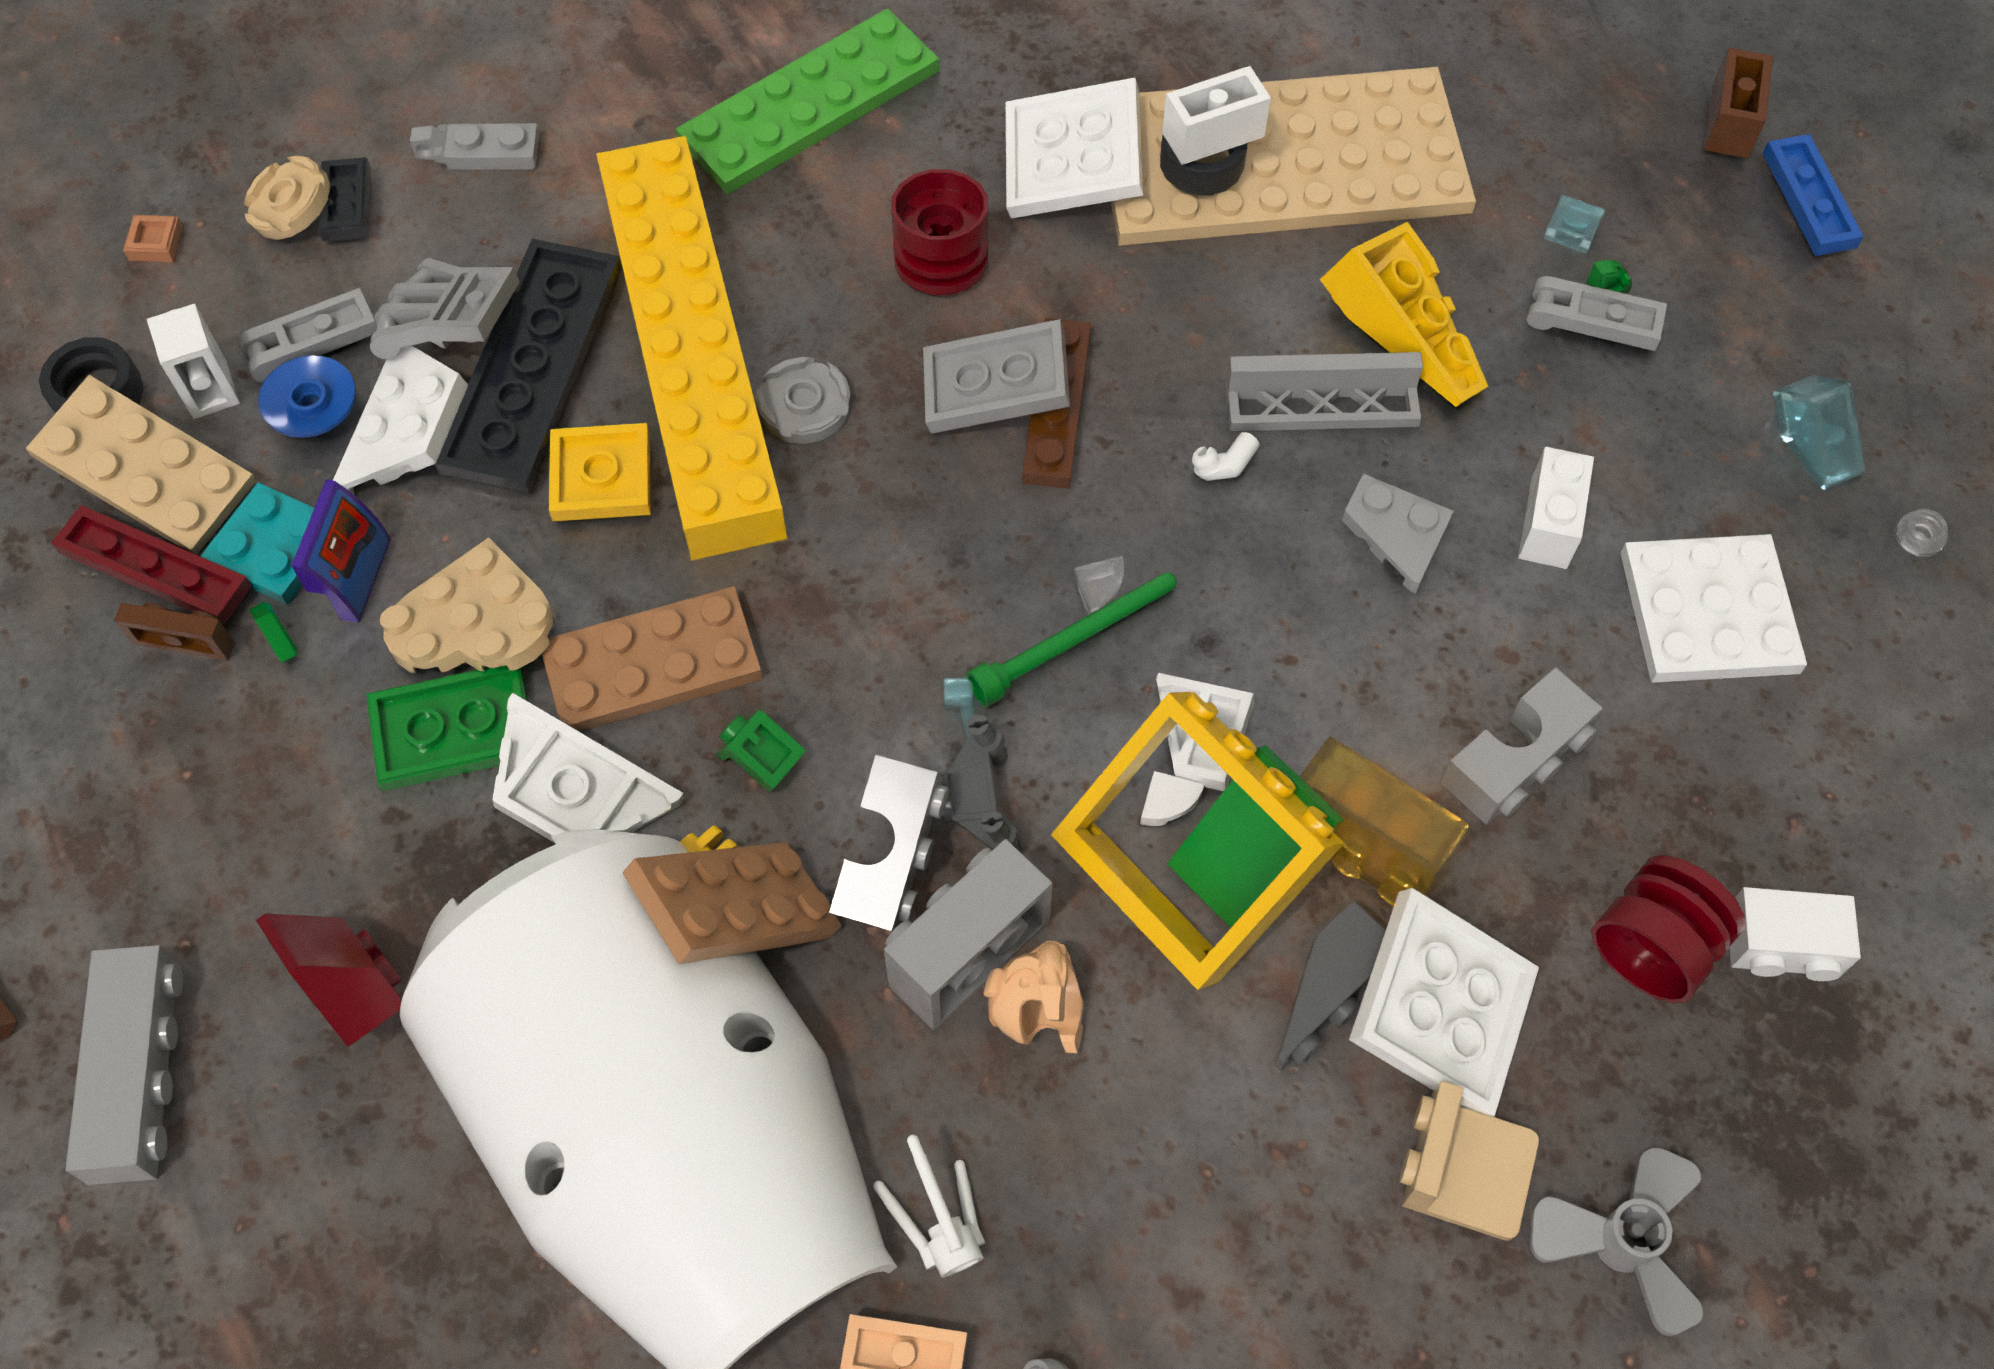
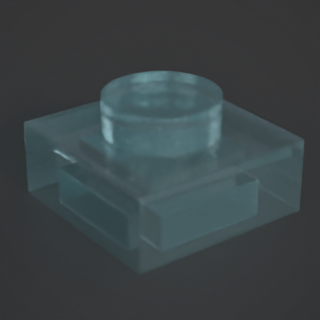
[1544,195,1605,254]

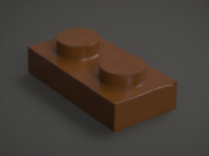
[114,603,235,661]

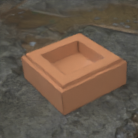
[123,215,184,263]

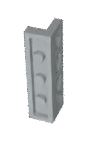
[1225,352,1423,431]

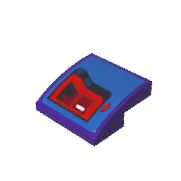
[291,479,391,623]

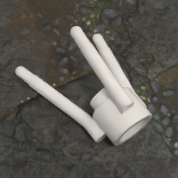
[873,1134,985,1278]

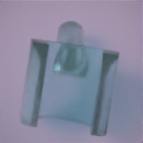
[944,678,974,740]

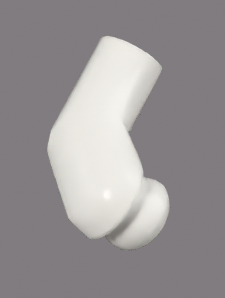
[1192,432,1260,481]

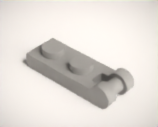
[1527,276,1667,351]
[238,288,377,382]

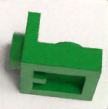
[715,709,806,792]

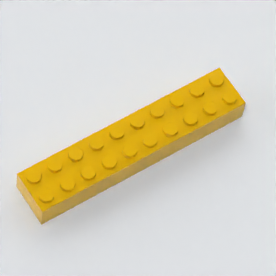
[596,136,787,561]

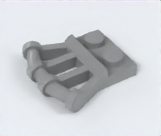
[370,258,520,359]

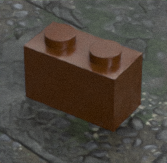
[1704,47,1773,158]

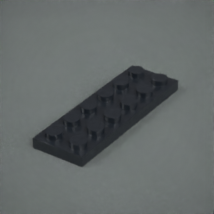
[434,239,622,493]

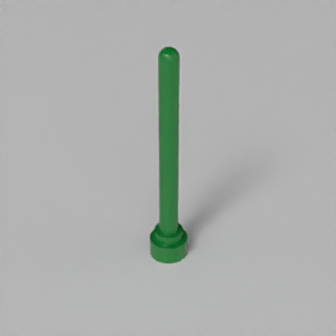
[966,572,1177,708]

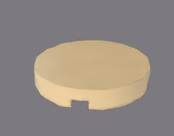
[244,155,330,240]

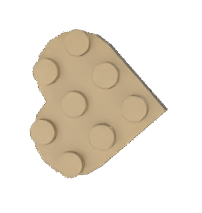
[380,537,555,673]

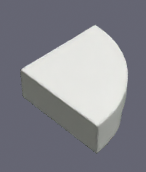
[1140,771,1205,826]

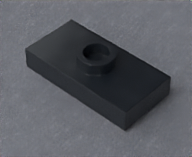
[318,157,371,242]

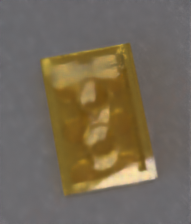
[1299,736,1470,906]

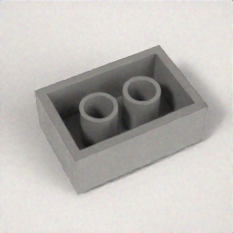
[884,839,1053,1031]

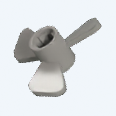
[1530,1148,1703,1336]

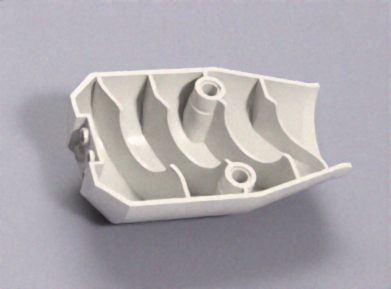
[400,829,897,1369]

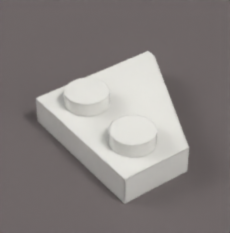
[1156,673,1255,791]

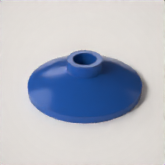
[258,355,356,438]

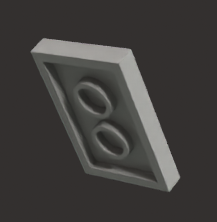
[923,319,1070,434]

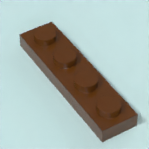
[1022,318,1091,489]

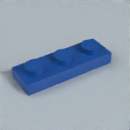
[1762,134,1864,256]

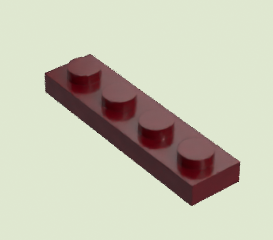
[51,505,252,626]

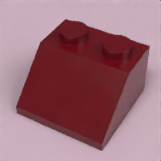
[256,913,402,1047]

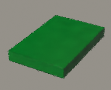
[366,665,528,792]
[1167,745,1345,928]

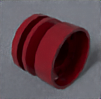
[891,169,988,295]
[1591,855,1745,1004]

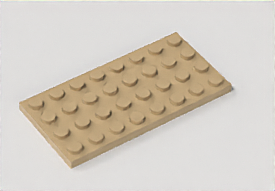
[1111,67,1476,246]

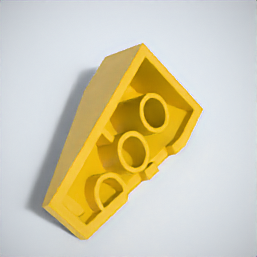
[1320,222,1489,407]

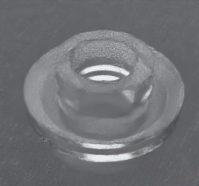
[1895,509,1948,557]

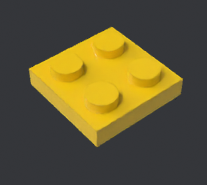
[549,423,651,522]

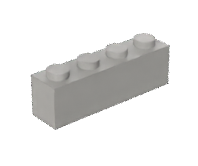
[65,945,183,1185]

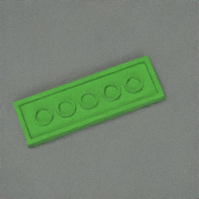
[675,8,940,195]

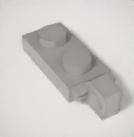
[410,123,540,170]

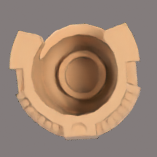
[984,941,1084,1053]

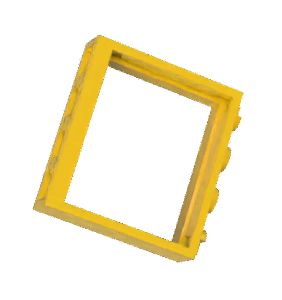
[1051,691,1344,990]

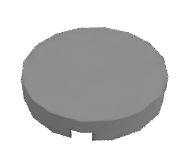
[756,357,851,444]

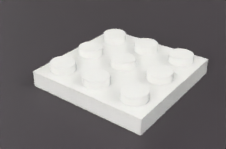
[1006,78,1143,218]
[1620,534,1807,683]
[1349,888,1539,1117]

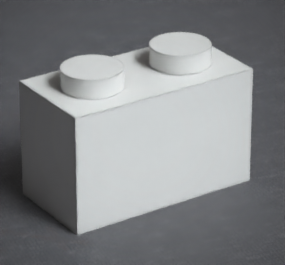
[1162,66,1271,165]
[147,304,240,419]
[1518,446,1594,569]
[1730,887,1861,981]

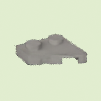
[1342,474,1454,594]

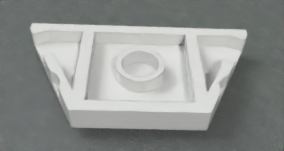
[333,345,468,495]
[492,693,684,842]

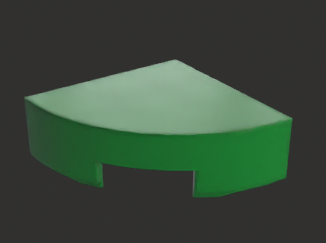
[1586,260,1632,293]
[249,601,298,663]

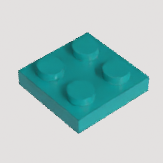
[200,482,314,605]

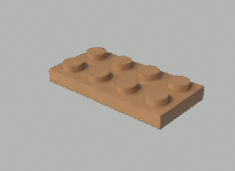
[542,586,763,732]
[622,842,842,964]

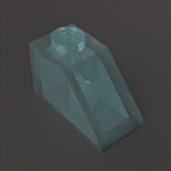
[1773,375,1865,489]

